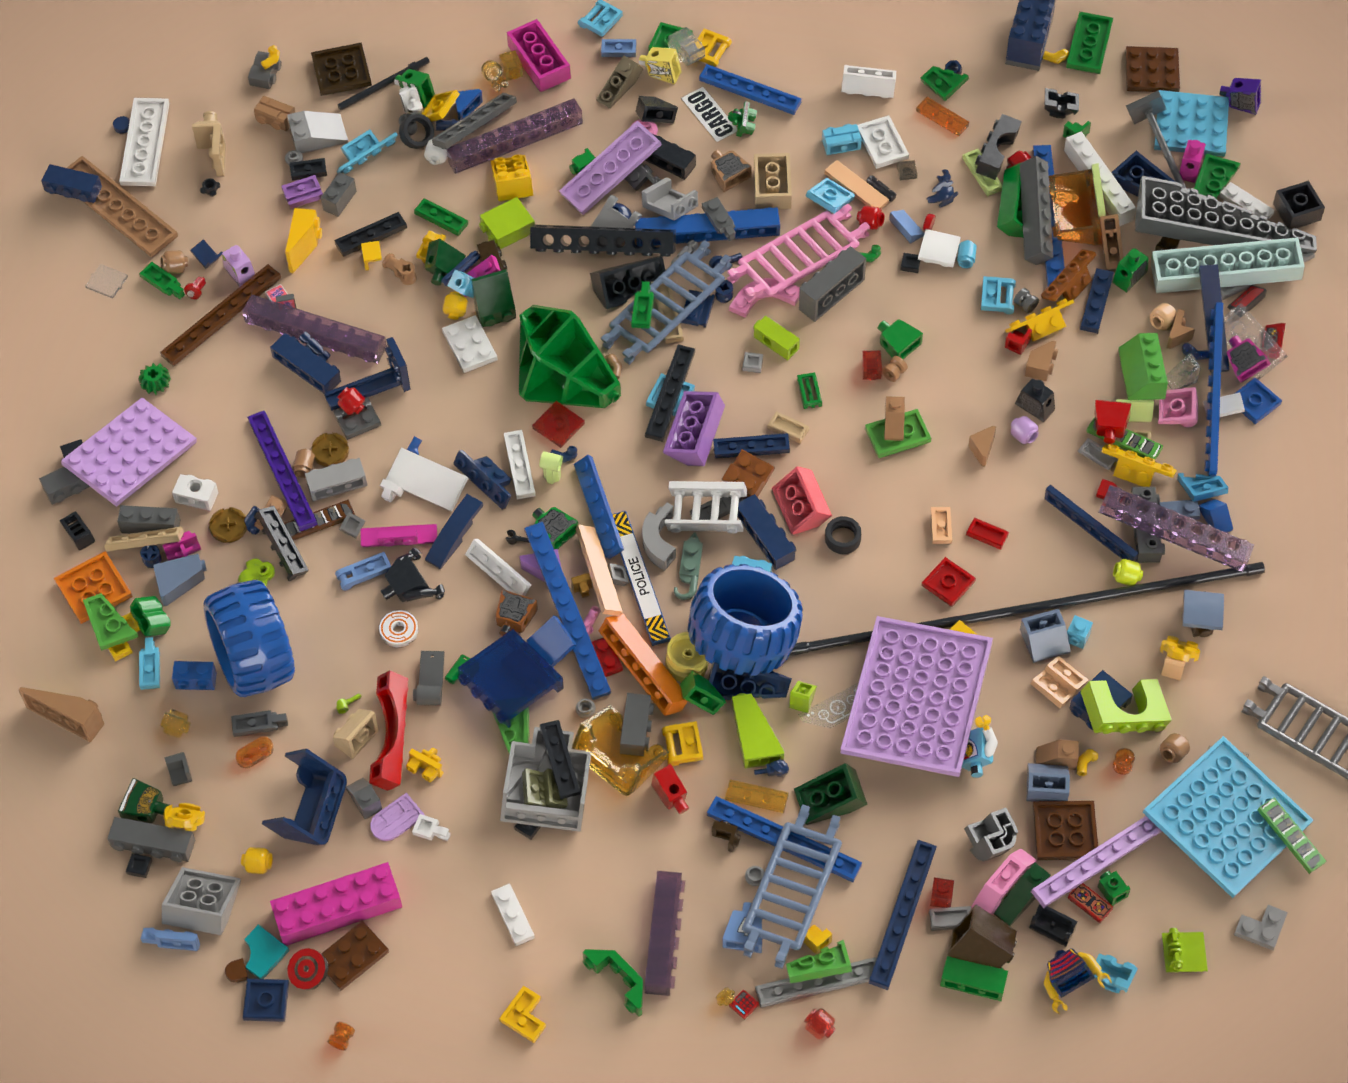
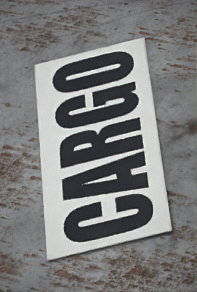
[681,87,737,142]

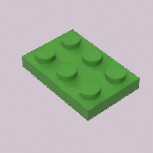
[865,409,932,458]

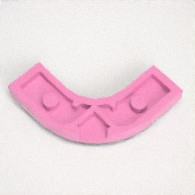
[729,278,800,318]

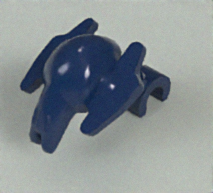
[926,169,958,207]

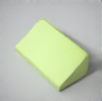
[1116,399,1154,422]

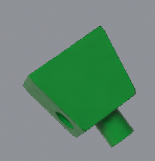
[877,319,923,359]

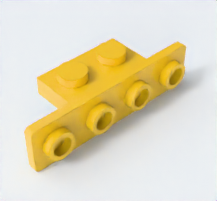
[1005,298,1074,341]
[1101,444,1177,487]

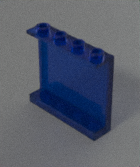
[458,629,564,728]

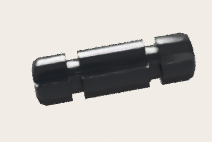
[867,175,897,202]

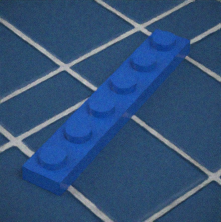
[699,64,802,115]
[574,455,624,559]

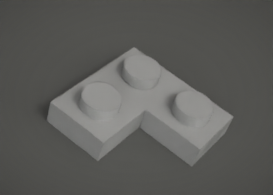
[1234,905,1288,951]

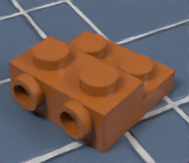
[722,450,775,498]

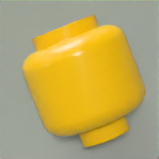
[443,291,468,320]
[241,847,273,874]

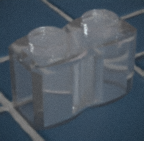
[668,27,705,66]

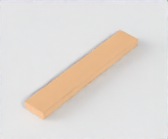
[575,525,622,616]

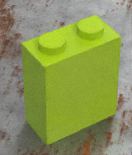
[479,197,535,249]

